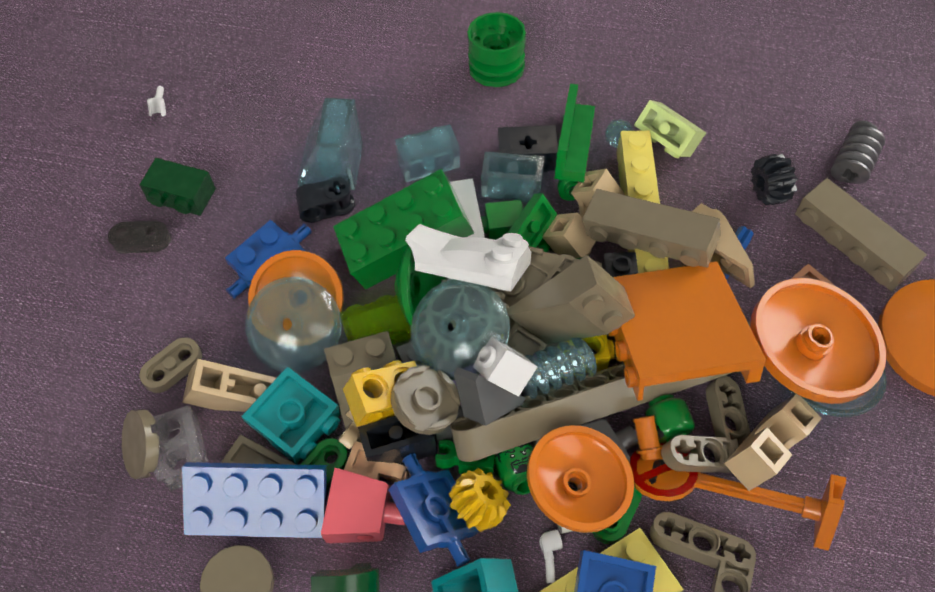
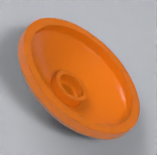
[248,250,344,346]
[527,425,634,533]

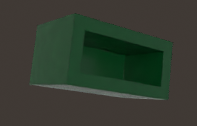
[139,157,216,216]

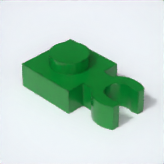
[435,440,496,475]

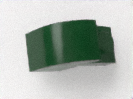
[311,562,380,592]

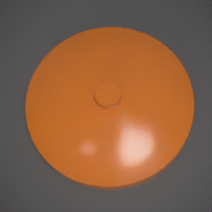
[750,278,886,404]
[878,279,935,396]

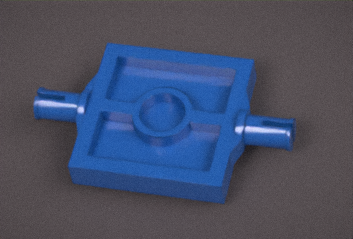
[225,220,312,299]
[388,453,479,567]

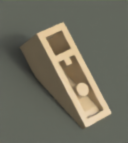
[692,203,755,288]
[182,359,276,412]

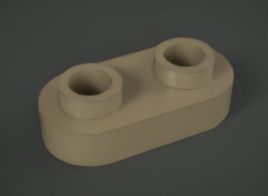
[139,337,202,393]

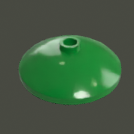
[395,245,447,334]

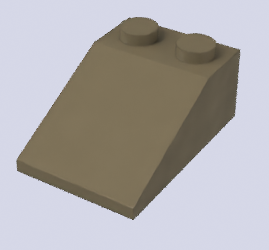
[506,255,635,344]
[324,331,397,450]

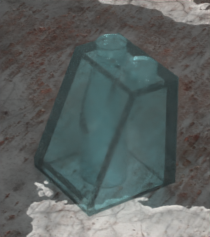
[297,98,363,190]

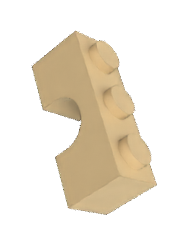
[543,169,625,259]
[724,393,822,491]

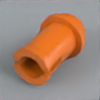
[633,415,663,460]

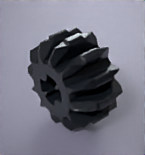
[750,154,798,205]

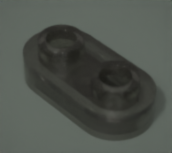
[108,221,171,253]

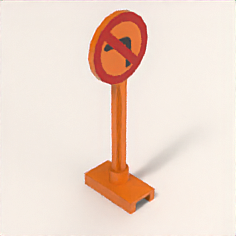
[629,444,846,551]

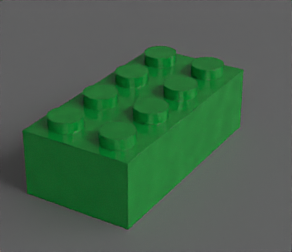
[333,169,474,289]

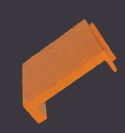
[609,261,766,401]

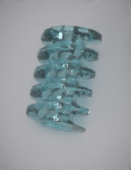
[524,337,597,399]

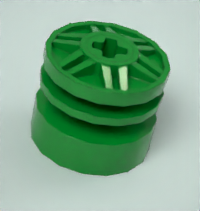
[467,12,526,87]

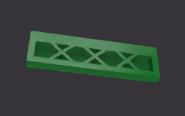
[554,83,595,183]

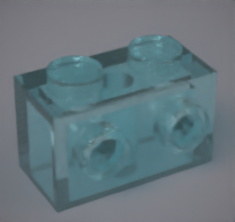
[395,124,460,182]
[481,152,544,202]

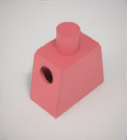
[321,468,406,543]

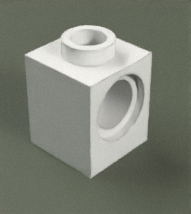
[473,337,537,397]

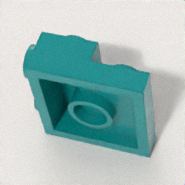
[241,366,341,465]

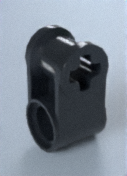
[295,177,355,223]

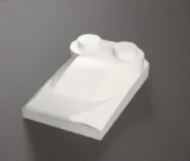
[405,224,531,292]

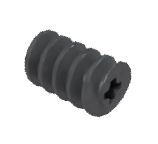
[830,120,886,184]

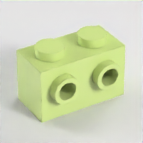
[634,100,706,159]

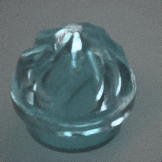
[605,118,634,148]

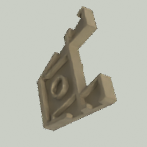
[475,246,602,365]

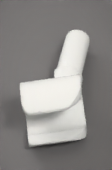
[147,86,166,116]
[539,529,563,583]

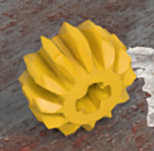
[449,468,511,532]

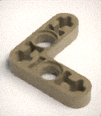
[661,376,751,474]
[650,512,756,592]

